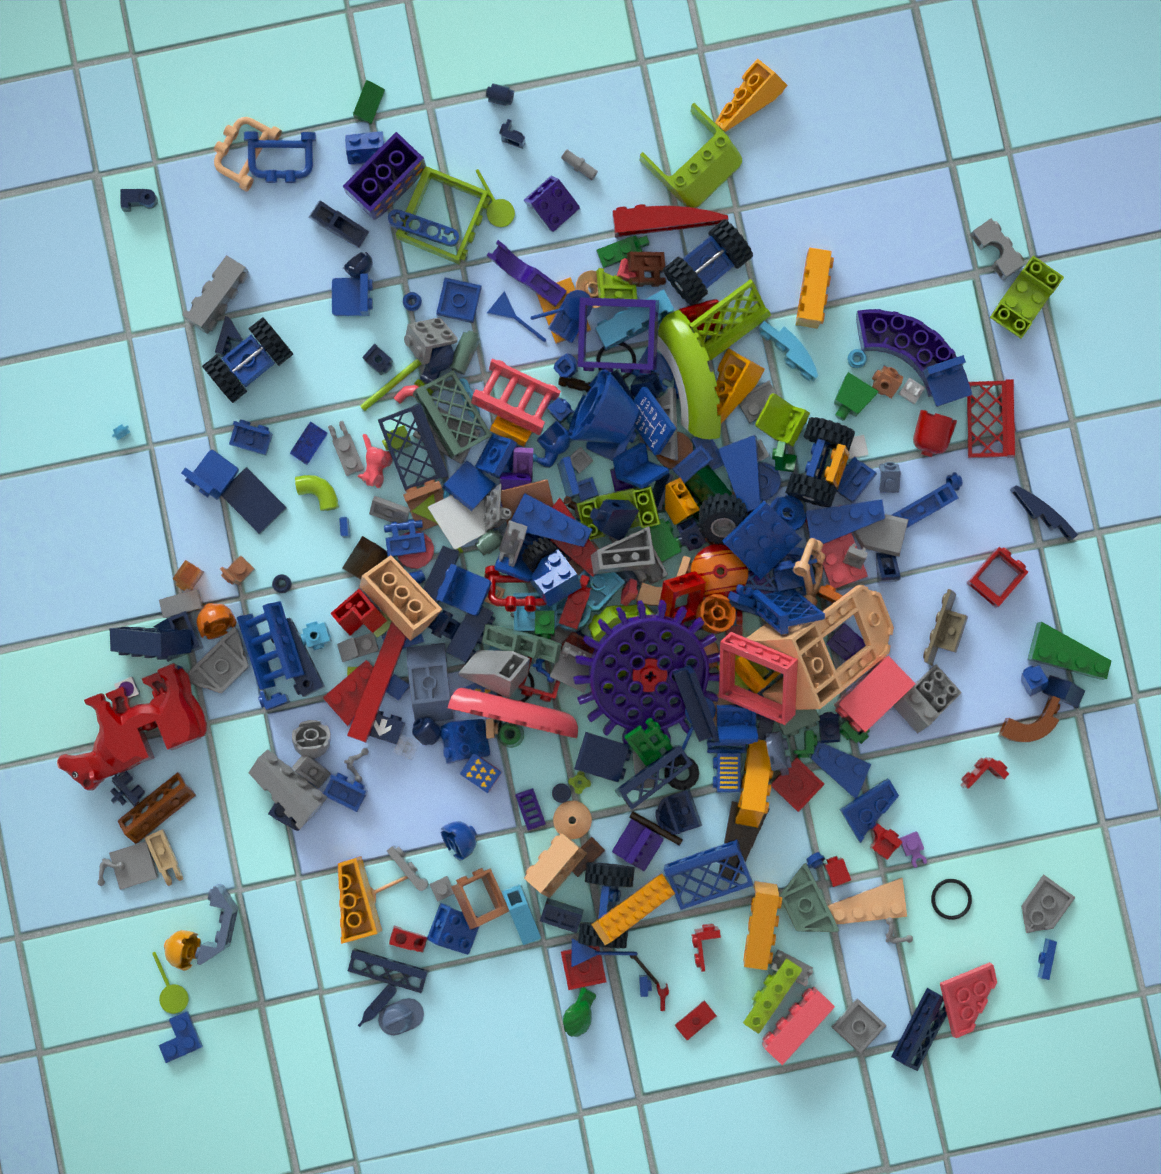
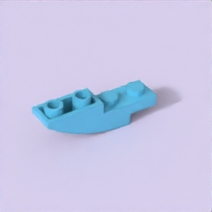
[758,321,818,382]

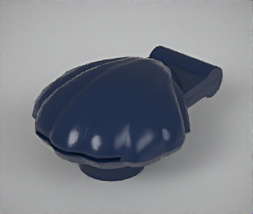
[420,345,454,384]

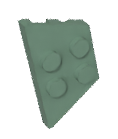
[779,863,840,932]

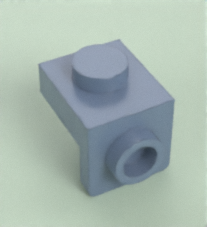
[879,462,901,493]

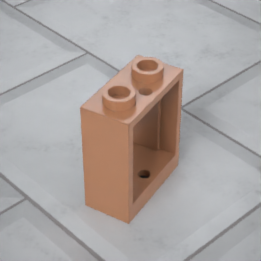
[451,868,509,929]

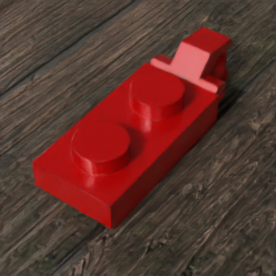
[559,575,591,630]

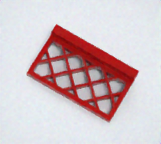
[967,379,1015,458]

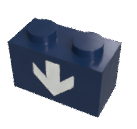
[369,710,405,745]

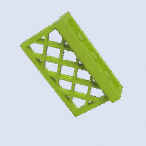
[689,279,771,360]

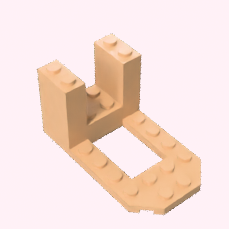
[747,585,894,710]

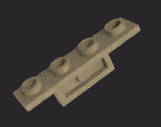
[923,589,968,666]

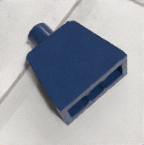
[590,500,639,540]

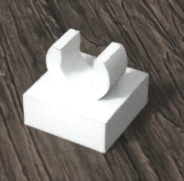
[898,377,925,404]

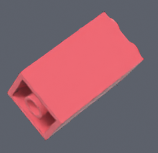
[834,656,915,733]

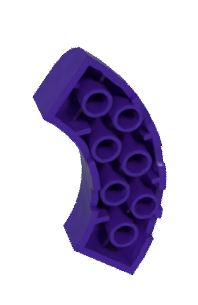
[856,309,968,397]

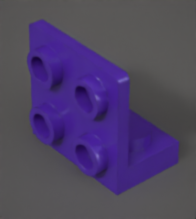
[523,175,580,232]

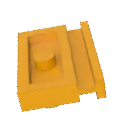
[490,416,533,447]

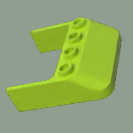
[639,103,742,208]

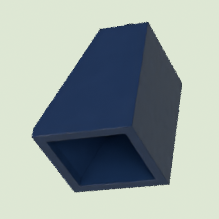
[574,732,632,783]

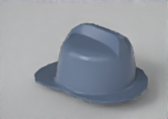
[378,998,424,1036]

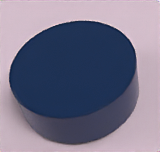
[552,783,571,803]

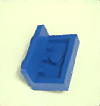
[345,131,384,164]
[229,419,273,456]
[323,773,368,812]

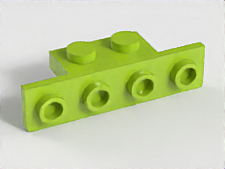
[743,958,802,1034]

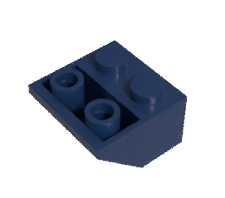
[153,611,204,662]

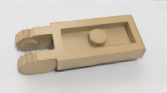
[144,829,184,886]

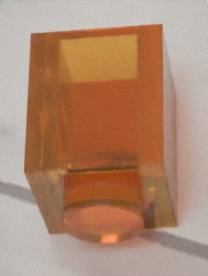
[172,560,204,591]

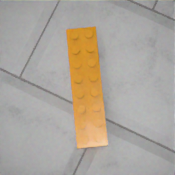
[591,874,675,945]

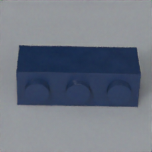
[445,606,495,663]

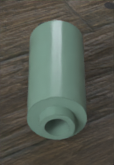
[449,330,480,375]

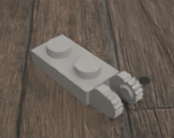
[328,420,364,476]

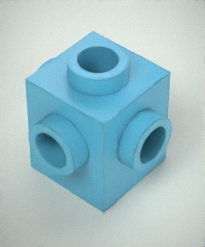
[301,621,332,650]

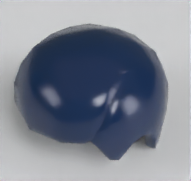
[343,252,373,278]

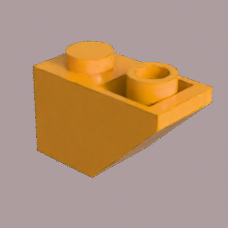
[665,478,699,525]

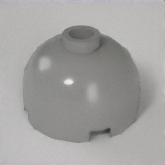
[292,720,331,759]

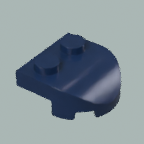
[655,789,702,834]

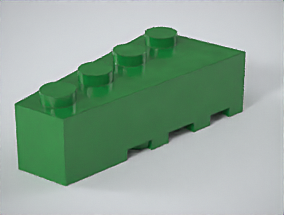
[1027,622,1112,680]

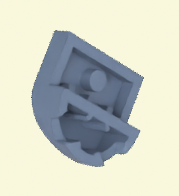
[765,731,792,776]

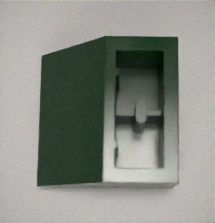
[679,465,732,522]

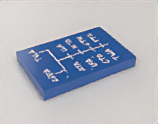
[633,387,677,455]

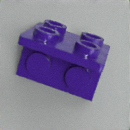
[612,819,664,871]

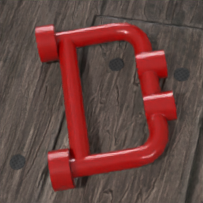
[484,565,546,612]

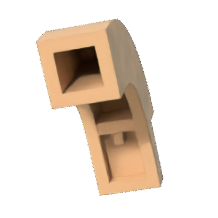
[636,556,692,606]

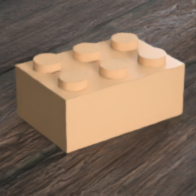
[524,833,587,898]

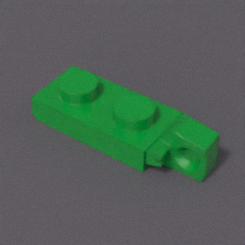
[596,235,650,268]

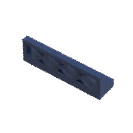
[423,546,460,604]
[672,665,719,742]
[614,745,693,810]
[347,948,429,993]
[891,988,947,1071]

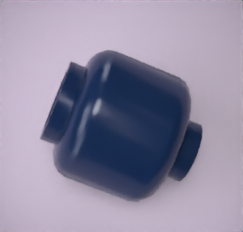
[412,717,440,745]

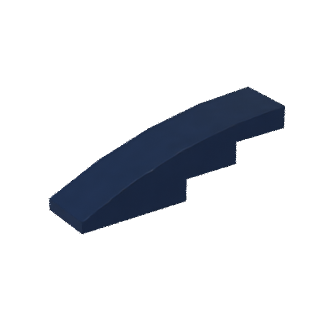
[1010,485,1078,541]

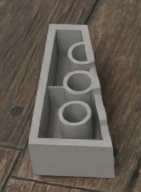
[182,255,248,334]
[248,749,328,830]

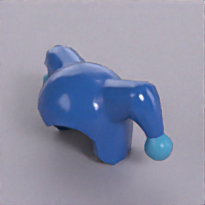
[533,416,574,468]

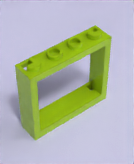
[395,166,490,265]

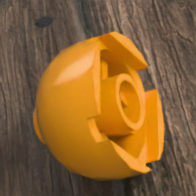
[164,930,201,971]

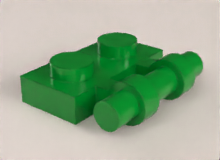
[624,718,673,767]

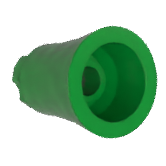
[498,722,524,748]

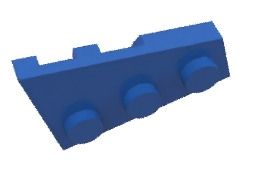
[810,741,871,799]
[839,778,899,843]

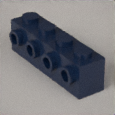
[269,617,325,697]

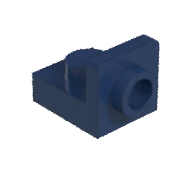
[499,119,525,149]
[818,712,840,743]

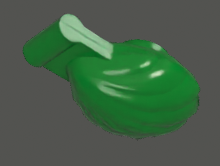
[563,987,596,1037]

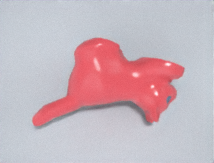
[358,434,393,488]

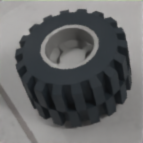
[699,493,747,545]

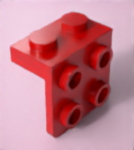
[960,757,1009,789]
[691,923,721,972]

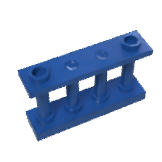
[237,601,305,690]

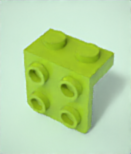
[755,393,810,447]

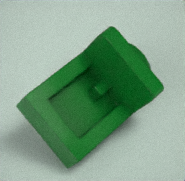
[772,441,797,472]
[535,611,555,639]
[839,721,870,744]
[793,730,817,758]

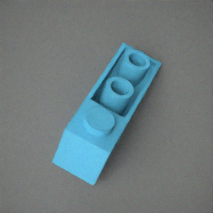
[502,884,541,945]

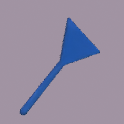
[487,291,546,342]
[571,938,638,967]

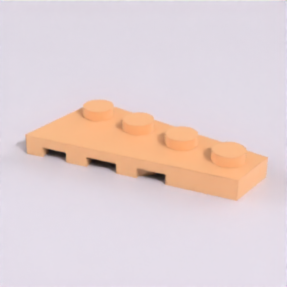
[827,877,907,924]

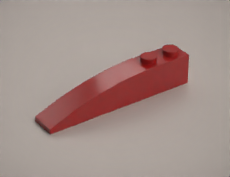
[612,204,729,237]

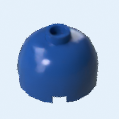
[441,821,477,861]

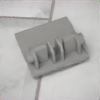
[483,484,512,532]
[550,642,592,693]

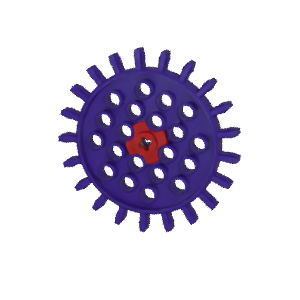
[573,600,720,744]

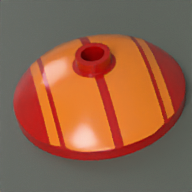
[690,544,748,600]

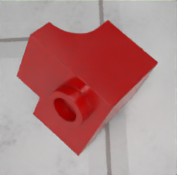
[870,823,903,860]

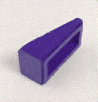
[515,788,546,831]

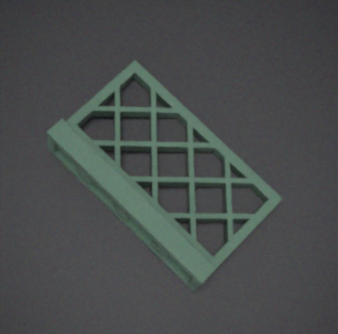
[413,370,492,459]

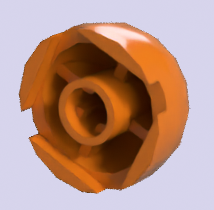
[696,594,736,634]
[196,603,237,639]

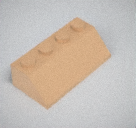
[359,555,442,641]

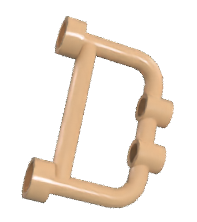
[214,117,282,192]
[793,538,825,606]

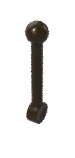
[629,951,659,984]

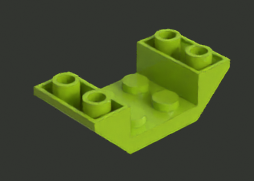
[989,256,1064,339]
[577,486,660,540]
[588,604,671,642]

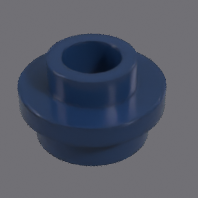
[272,574,292,593]

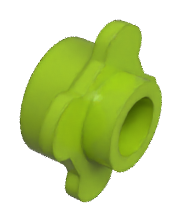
[568,771,591,794]

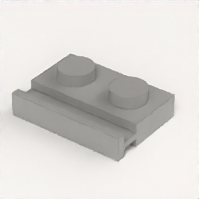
[739,380,778,424]

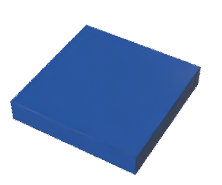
[436,278,482,323]
[557,456,580,500]
[442,461,496,512]

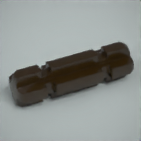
[558,377,592,393]

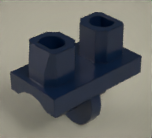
[110,771,145,807]

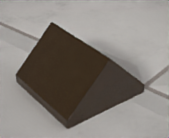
[342,536,394,580]

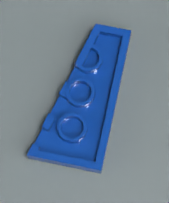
[511,493,593,547]
[806,499,885,544]

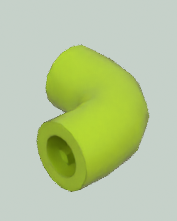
[295,475,339,511]

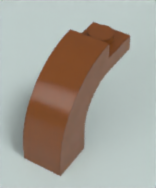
[998,696,1061,742]

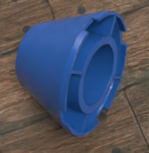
[568,369,639,444]

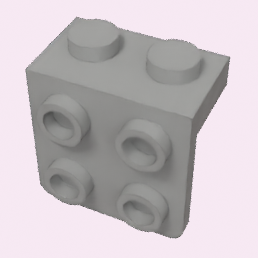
[404,318,458,365]

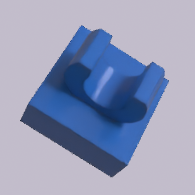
[728,584,755,608]

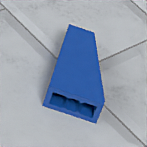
[718,435,762,515]

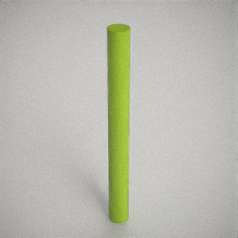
[360,359,421,412]

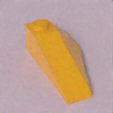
[715,58,788,132]
[714,348,765,424]

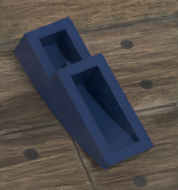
[308,200,369,248]

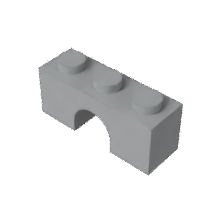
[970,218,1025,281]

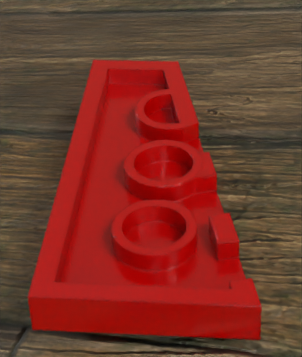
[549,498,597,577]

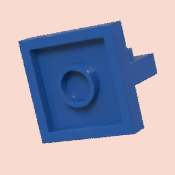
[475,434,519,479]

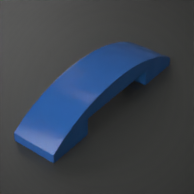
[891,482,959,528]

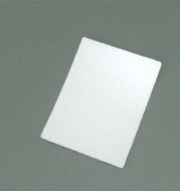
[428,495,494,549]

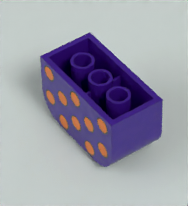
[343,132,426,220]

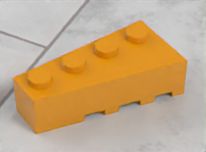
[795,247,834,329]
[743,881,782,970]

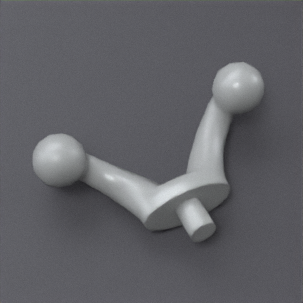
[344,748,369,783]
[97,858,125,886]
[885,917,913,944]

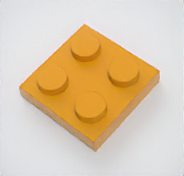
[824,444,850,490]

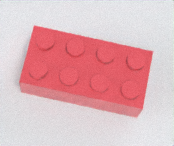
[762,986,835,1065]

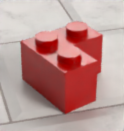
[330,588,387,636]

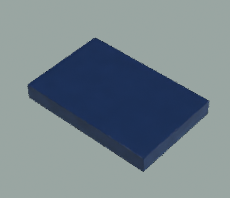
[221,467,287,534]

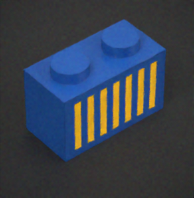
[712,753,741,792]

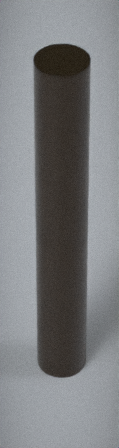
[629,811,683,846]

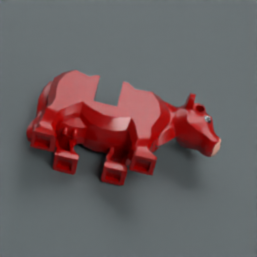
[57,663,207,791]

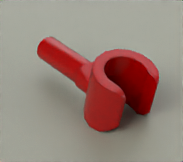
[656,983,669,1011]

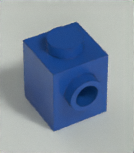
[1021,665,1049,697]

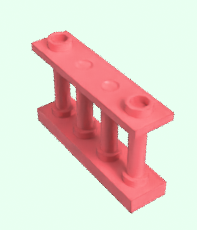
[471,359,561,436]

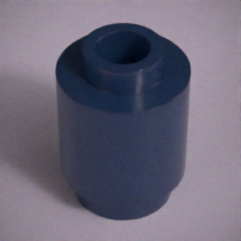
[486,83,514,106]

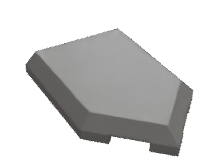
[852,514,908,557]
[1021,874,1075,933]

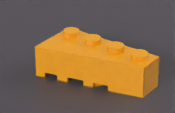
[735,739,773,828]
[338,856,383,944]

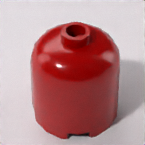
[913,410,957,457]

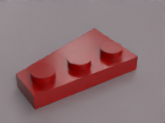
[323,660,374,726]

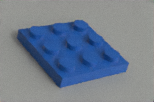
[722,500,803,579]

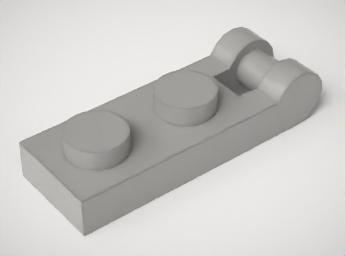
[387,845,429,891]

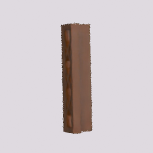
[118,772,196,844]

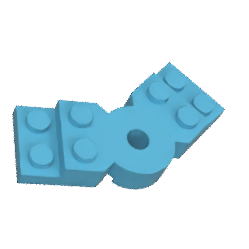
[513,570,626,633]

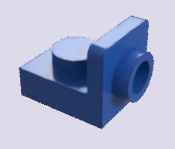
[258,690,290,710]

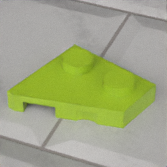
[596,268,637,299]

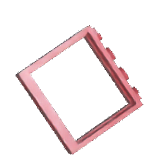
[719,632,798,725]

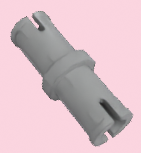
[561,149,598,180]

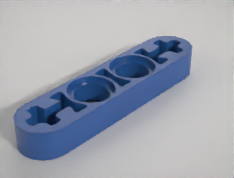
[388,209,459,247]

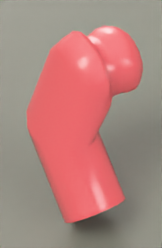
[394,385,419,404]

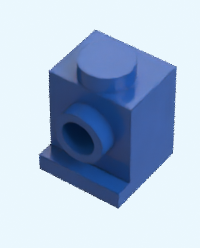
[547,397,574,424]

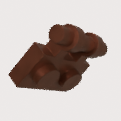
[627,252,666,287]

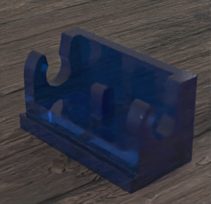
[289,421,328,465]

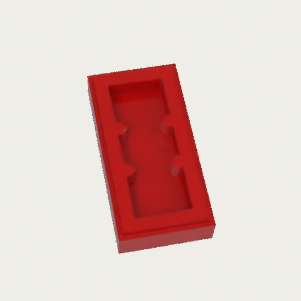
[675,1000,717,1040]

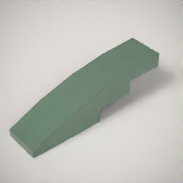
[482,624,562,663]

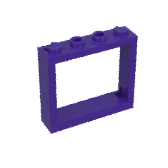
[578,297,659,374]

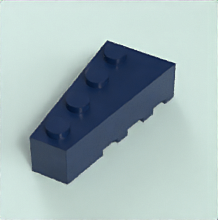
[109,626,191,660]

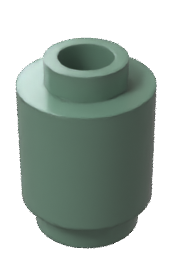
[475,529,503,556]

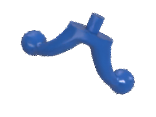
[533,658,555,683]

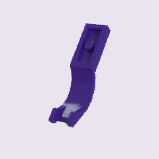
[487,240,567,307]

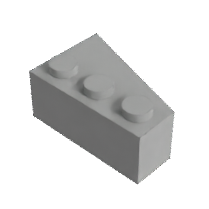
[591,526,655,574]

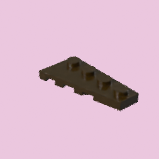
[718,801,770,881]

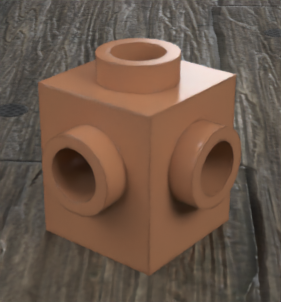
[872,365,903,399]

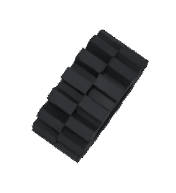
[522,537,558,573]
[664,756,699,790]

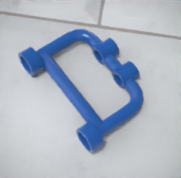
[243,131,316,183]

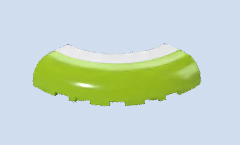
[657,310,721,439]

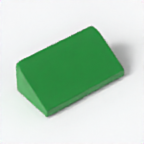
[353,80,385,124]

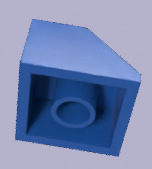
[530,549,582,607]

